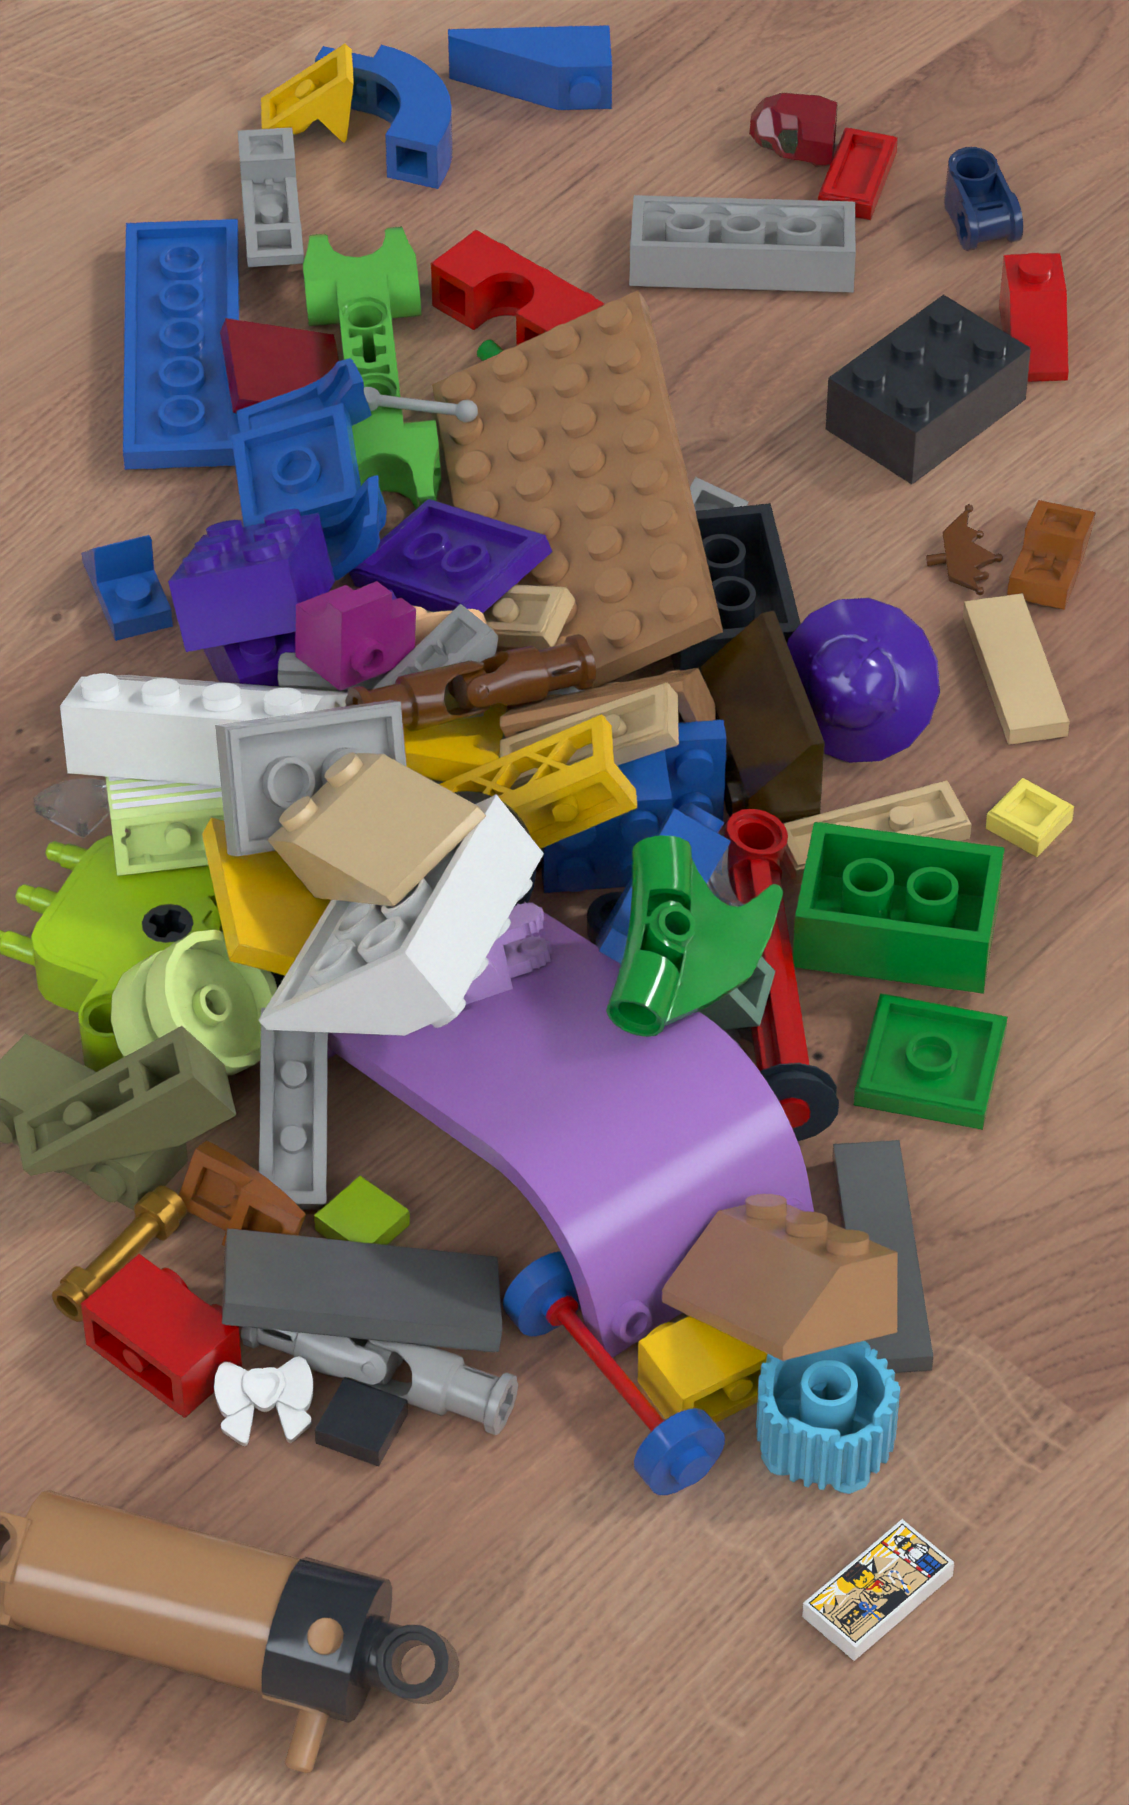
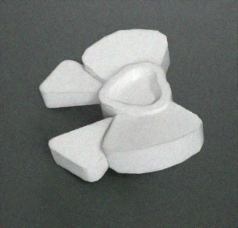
[214,1356,313,1446]

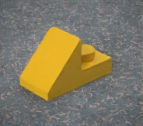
[261,43,353,143]

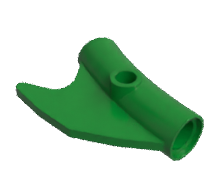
[606,835,783,1037]

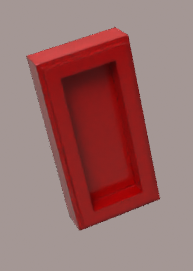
[818,128,898,220]

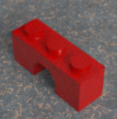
[431,230,604,346]

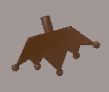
[926,504,1003,596]

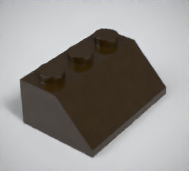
[701,611,825,824]

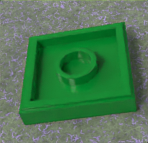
[854,993,1008,1130]

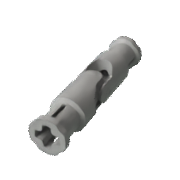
[241,1327,518,1435]

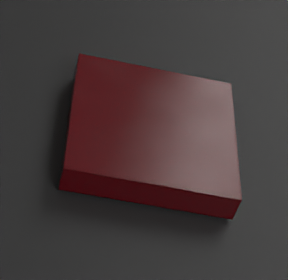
[220,318,339,414]

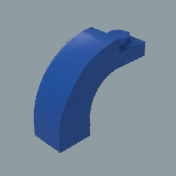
[315,45,453,189]

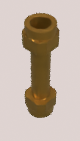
[52,1185,187,1322]

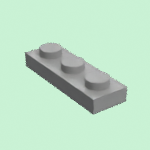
[259,1008,328,1210]

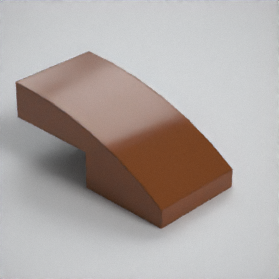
[1007,500,1096,610]
[179,1140,306,1246]

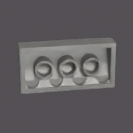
[629,195,856,293]

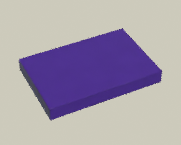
[349,499,553,613]

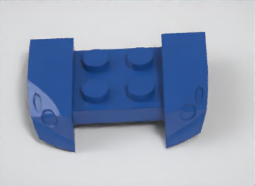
[231,358,387,581]

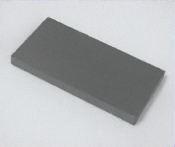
[222,1228,502,1353]

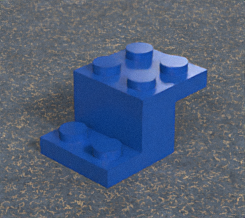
[541,720,726,893]

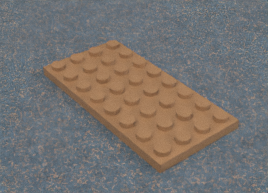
[432,290,723,712]

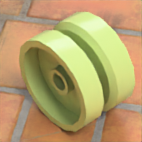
[111,929,277,1076]

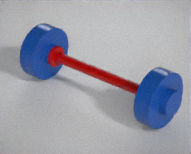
[503,1251,725,1495]

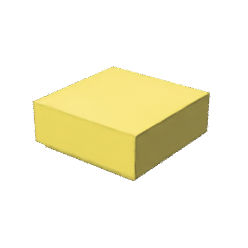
[986,778,1074,857]

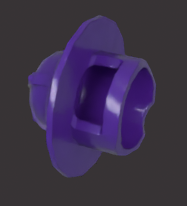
[787,598,940,763]

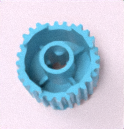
[756,1341,900,1494]

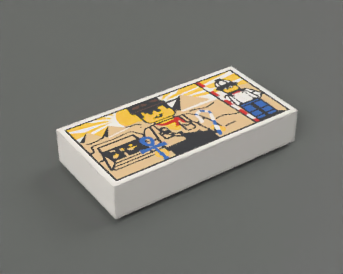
[802,1519,954,1661]

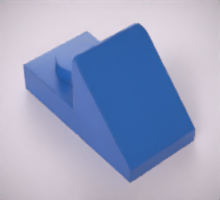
[81,535,173,641]

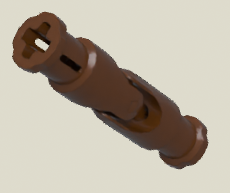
[345,634,596,731]

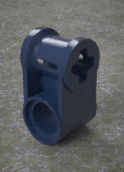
[944,147,1023,251]

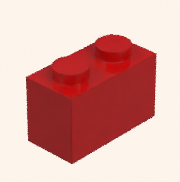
[81,1254,242,1418]

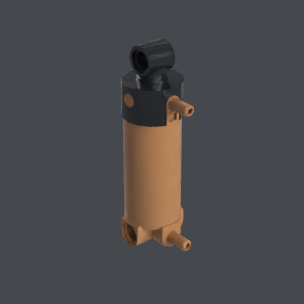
[0,1490,460,1774]

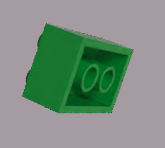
[793,822,1005,994]

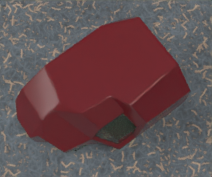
[749,93,838,167]

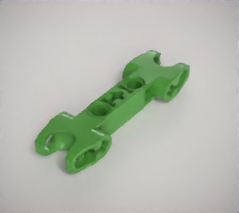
[303,226,442,509]

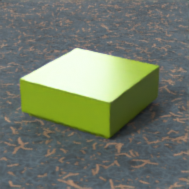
[314,1176,410,1245]

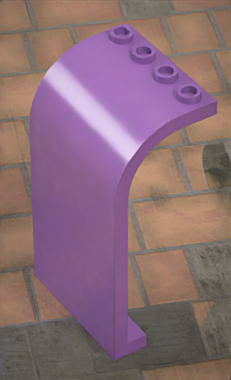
[327,902,814,1358]

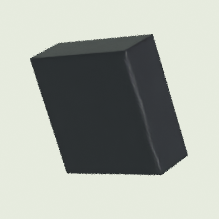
[315,1377,408,1466]

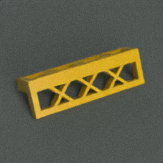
[439,714,637,849]

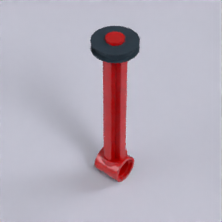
[713,809,839,1141]

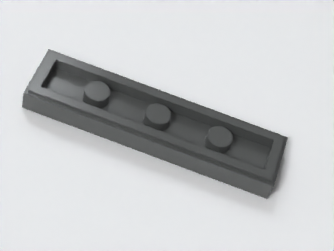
[832,1140,933,1373]

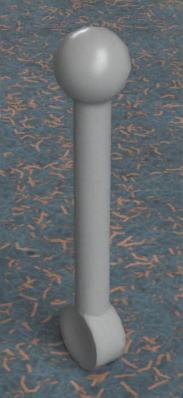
[364,387,478,423]

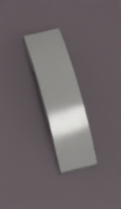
[238,127,304,267]

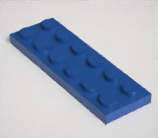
[123,219,240,470]

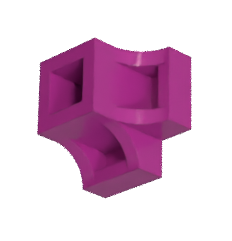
[295,581,416,691]

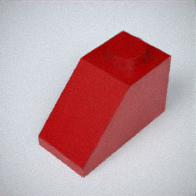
[999,253,1069,382]

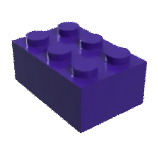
[168,509,335,652]

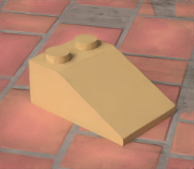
[268,752,486,907]

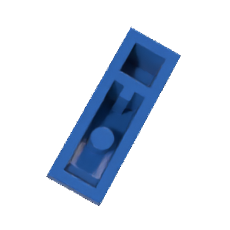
[448,25,612,110]

